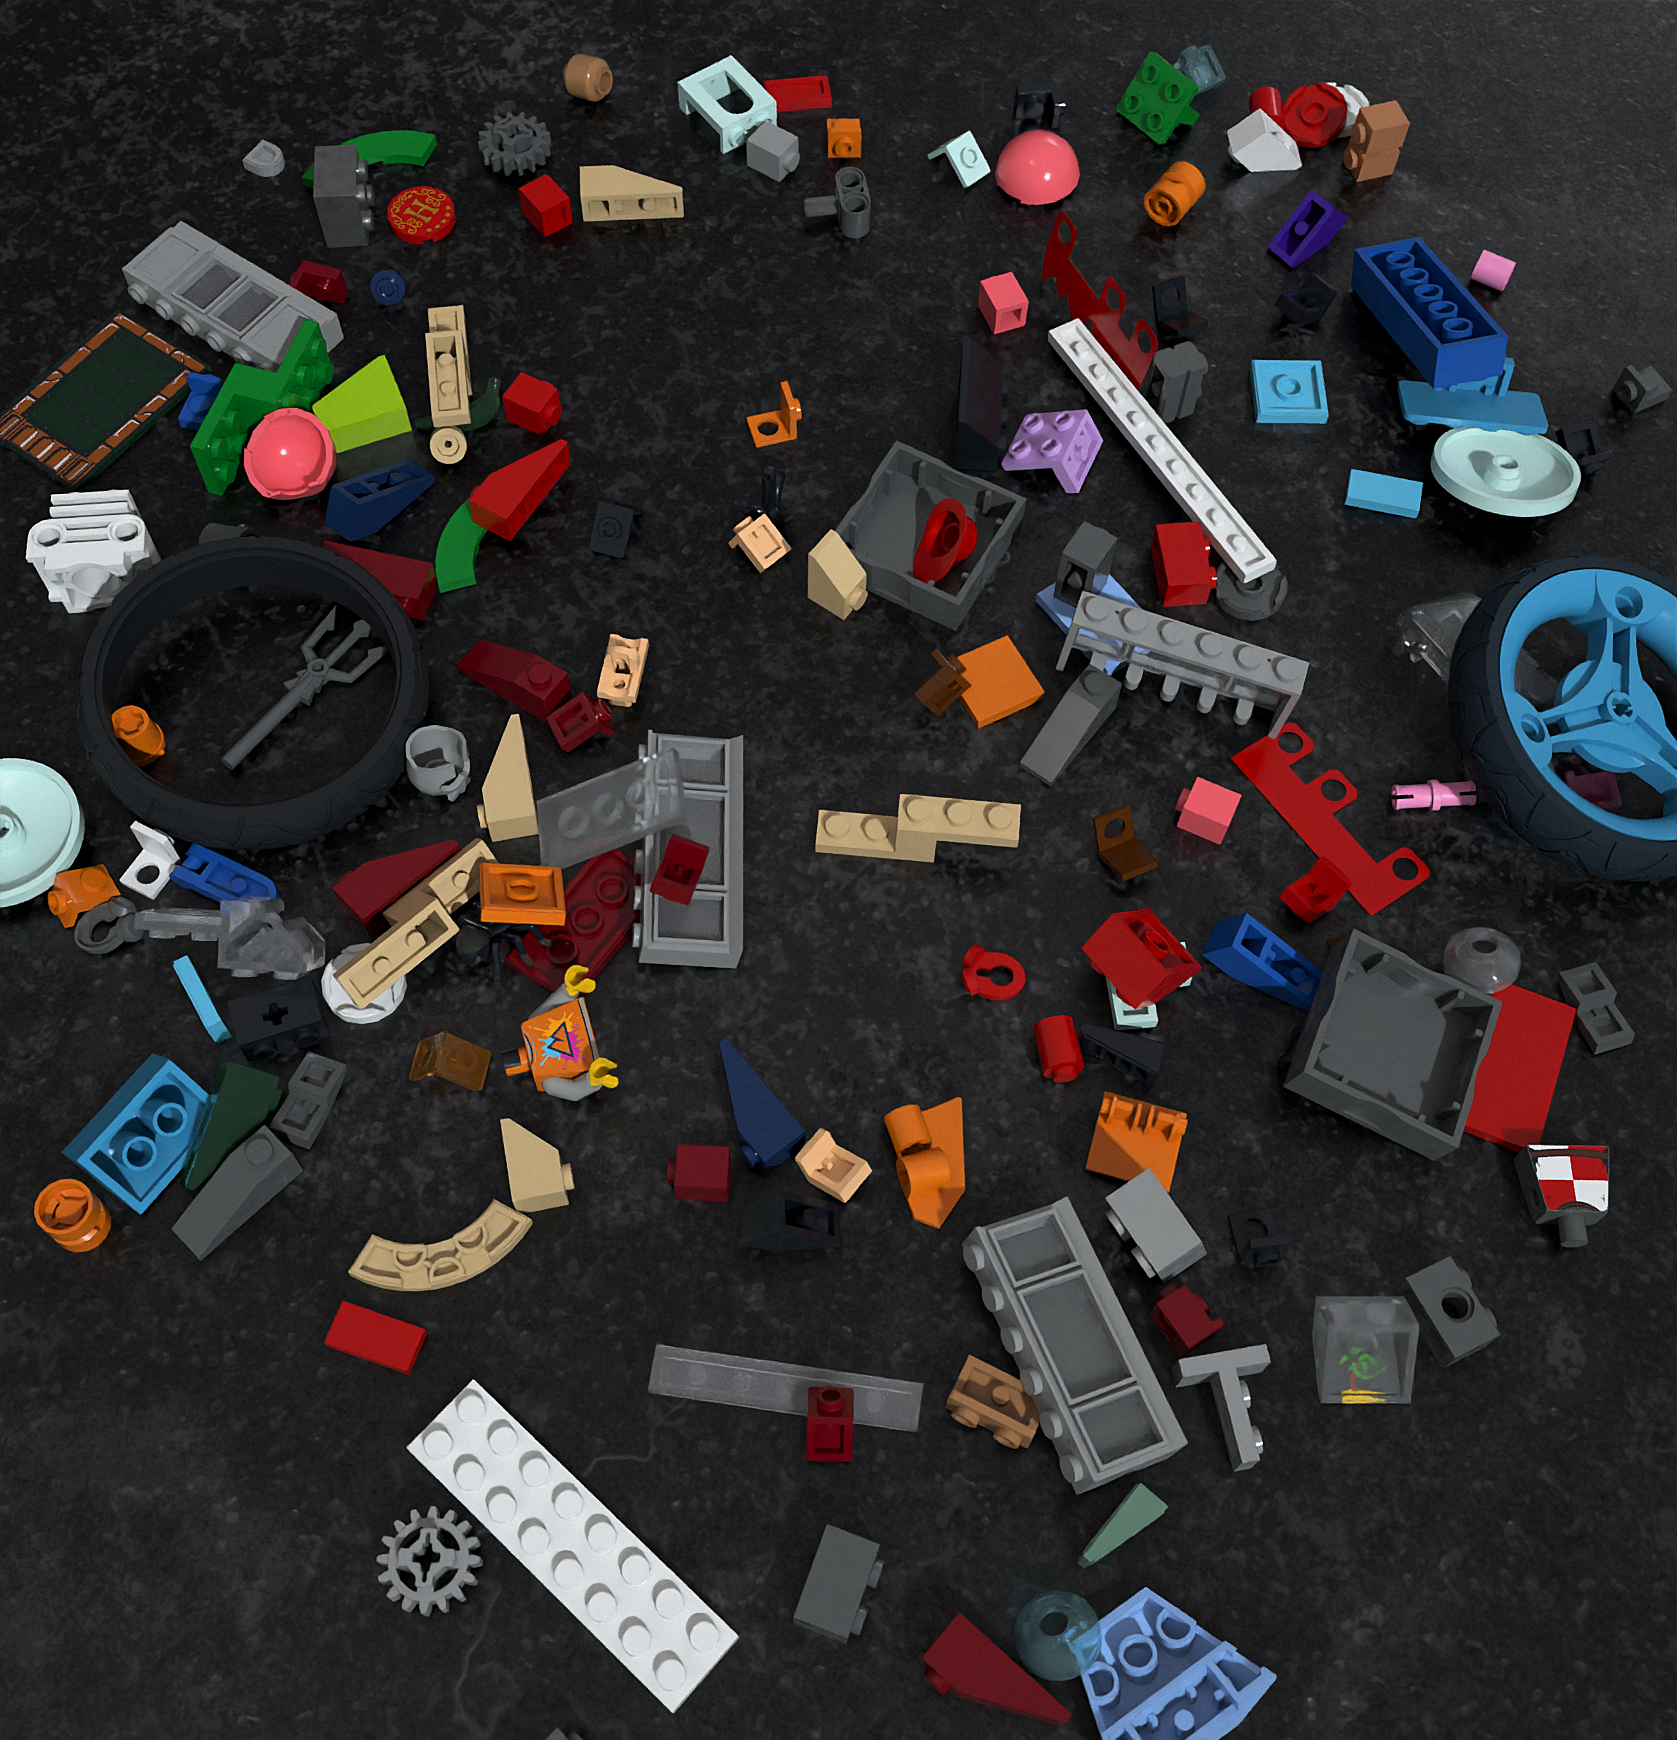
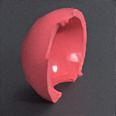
[994,129,1080,205]
[244,408,337,500]

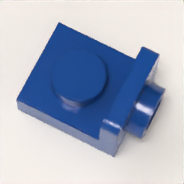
[178,372,224,431]

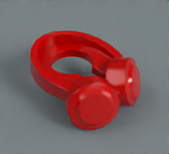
[961,944,1026,1001]

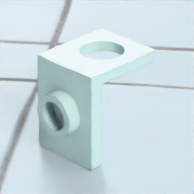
[927,131,991,188]

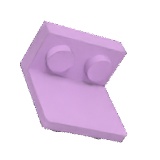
[1001,409,1103,493]

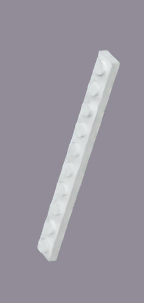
[1048,318,1277,584]

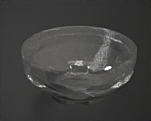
[1443,927,1521,994]

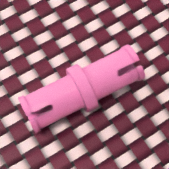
[1391,779,1476,811]

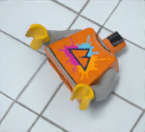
[501,965,618,1101]

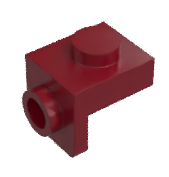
[649,834,710,906]

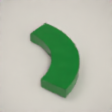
[302,130,437,189]
[435,499,488,593]

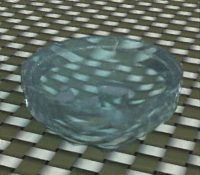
[1015,1590,1102,1681]

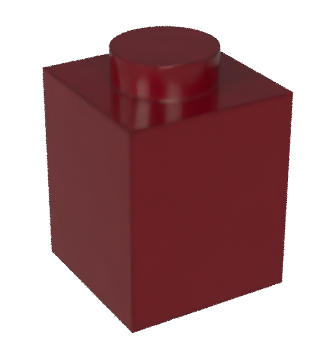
[667,1144,731,1202]

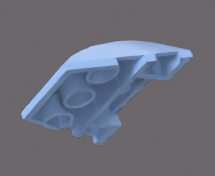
[1070,1587,1276,1740]

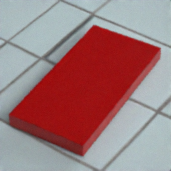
[1464,979,1577,1153]

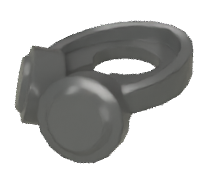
[74,897,144,954]

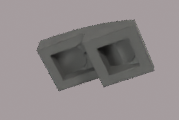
[1557,962,1635,1055]
[269,1051,347,1150]

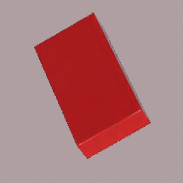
[763,76,832,112]
[324,1301,427,1375]

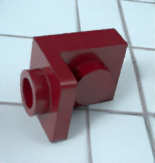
[289,260,349,304]
[546,692,615,752]
[806,1386,854,1462]

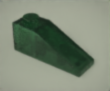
[178,1061,282,1190]

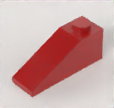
[469,439,571,541]

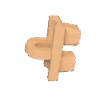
[597,634,649,707]

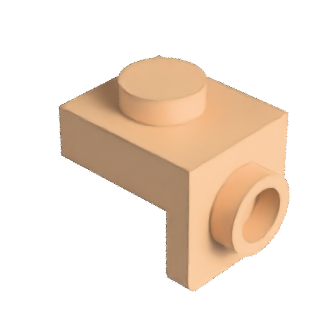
[795,1128,872,1203]

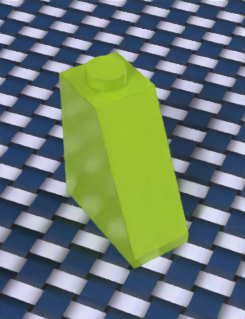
[312,355,412,454]

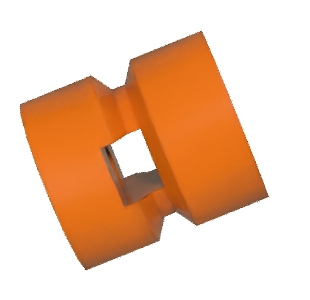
[1144,161,1206,227]
[34,1179,111,1252]

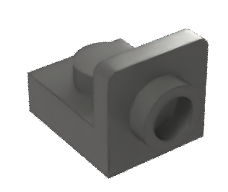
[1613,365,1672,413]

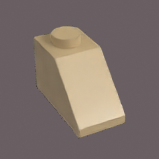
[808,529,868,620]
[500,1118,575,1214]

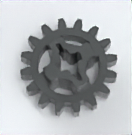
[478,112,551,176]

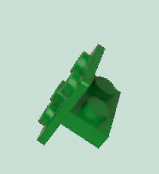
[1116,51,1200,145]

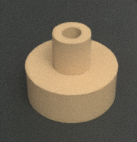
[430,426,467,464]

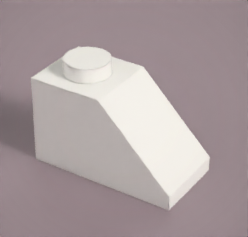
[1227,109,1302,172]

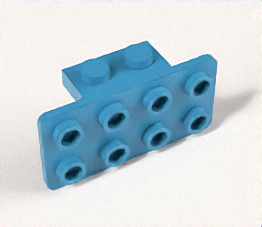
[1397,357,1549,436]

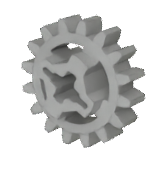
[377,1506,483,1616]

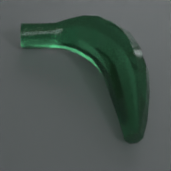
[415,377,502,431]

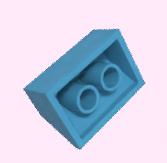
[61,1053,230,1215]

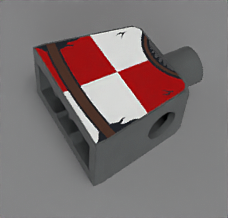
[1514,1144,1610,1247]

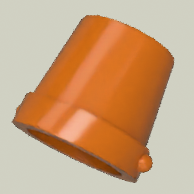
[112,705,165,766]

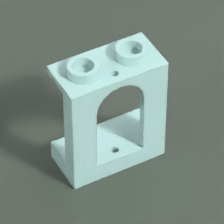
[678,55,777,154]

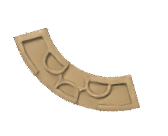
[348,1199,533,1291]

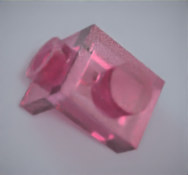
[1565,770,1622,813]

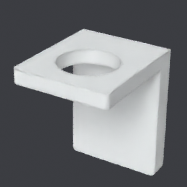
[120,821,182,900]

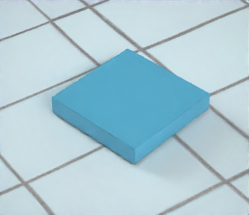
[1249,360,1329,424]

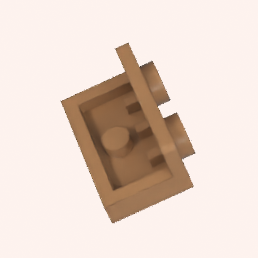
[945,1355,1040,1449]

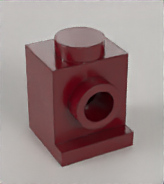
[1150,1282,1225,1359]

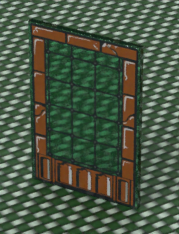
[0,309,213,492]

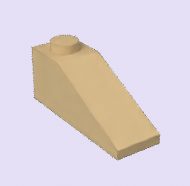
[580,165,684,222]
[477,714,539,842]

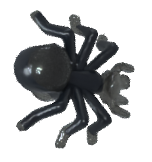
[452,900,552,982]

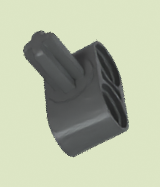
[803,167,871,238]

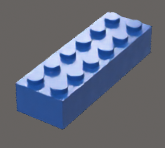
[1351,237,1508,388]

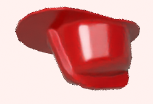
[913,498,978,584]

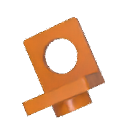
[747,381,802,447]

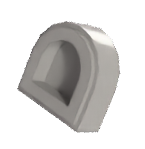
[242,140,285,177]

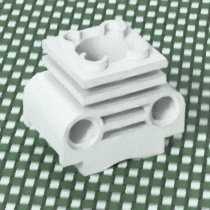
[26,489,162,613]

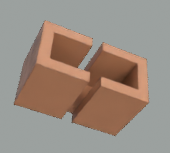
[1343,100,1410,182]

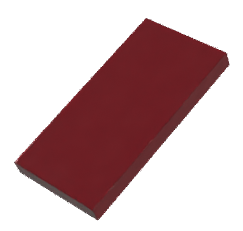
[504,840,661,998]

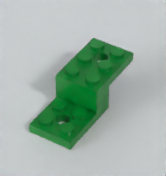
[190,319,334,496]

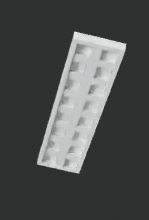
[407,1379,739,1714]

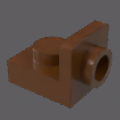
[914,648,972,716]

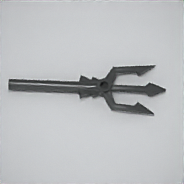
[221,605,389,770]

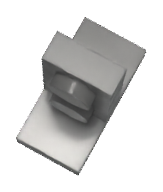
[1171,1344,1271,1472]

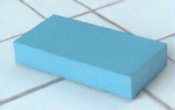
[1344,469,1423,519]
[173,955,232,1044]

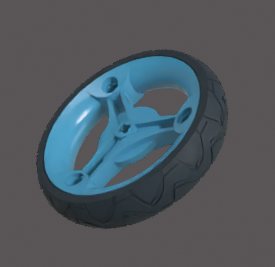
[1448,556,1677,882]

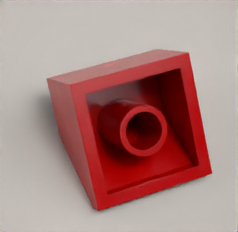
[1081,908,1203,1009]

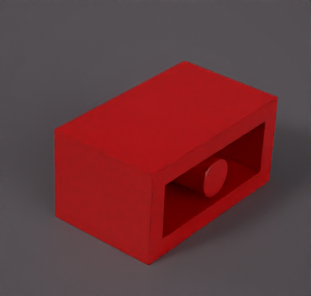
[1150,522,1217,607]

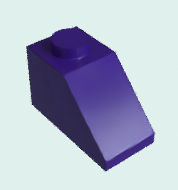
[1267,189,1349,267]

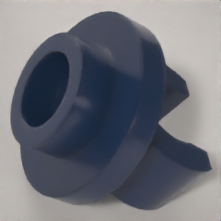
[370,269,406,305]

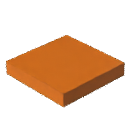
[941,635,1045,729]
[479,863,566,926]

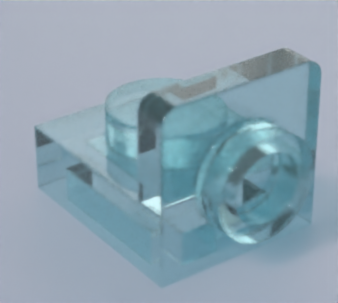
[1174,44,1227,95]

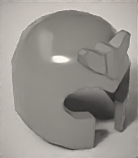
[406,725,471,802]

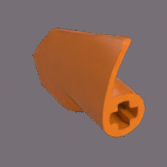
[884,1097,965,1229]

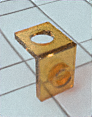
[408,1031,492,1092]

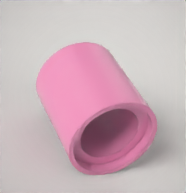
[1470,250,1516,292]

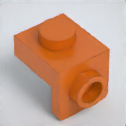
[48,864,121,928]

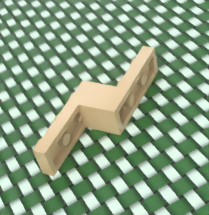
[425,305,472,427]
[815,794,1021,863]
[332,838,499,1010]

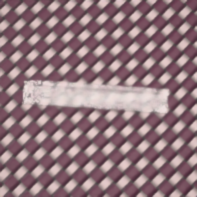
[648,1344,923,1432]

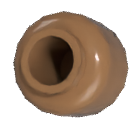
[563,53,613,102]

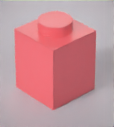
[978,272,1029,334]
[1175,777,1242,845]

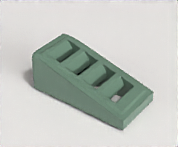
[1077,1483,1168,1569]

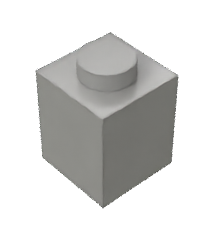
[746,121,800,182]

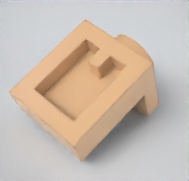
[728,513,792,573]

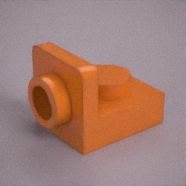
[827,118,862,158]

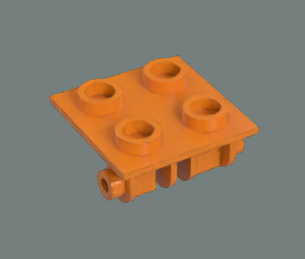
[1085,1091,1188,1193]

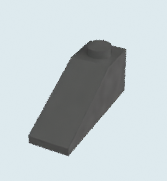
[1019,664,1122,786]
[171,1125,303,1261]

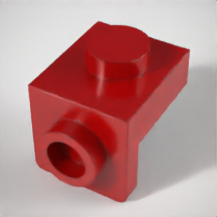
[1279,857,1352,925]

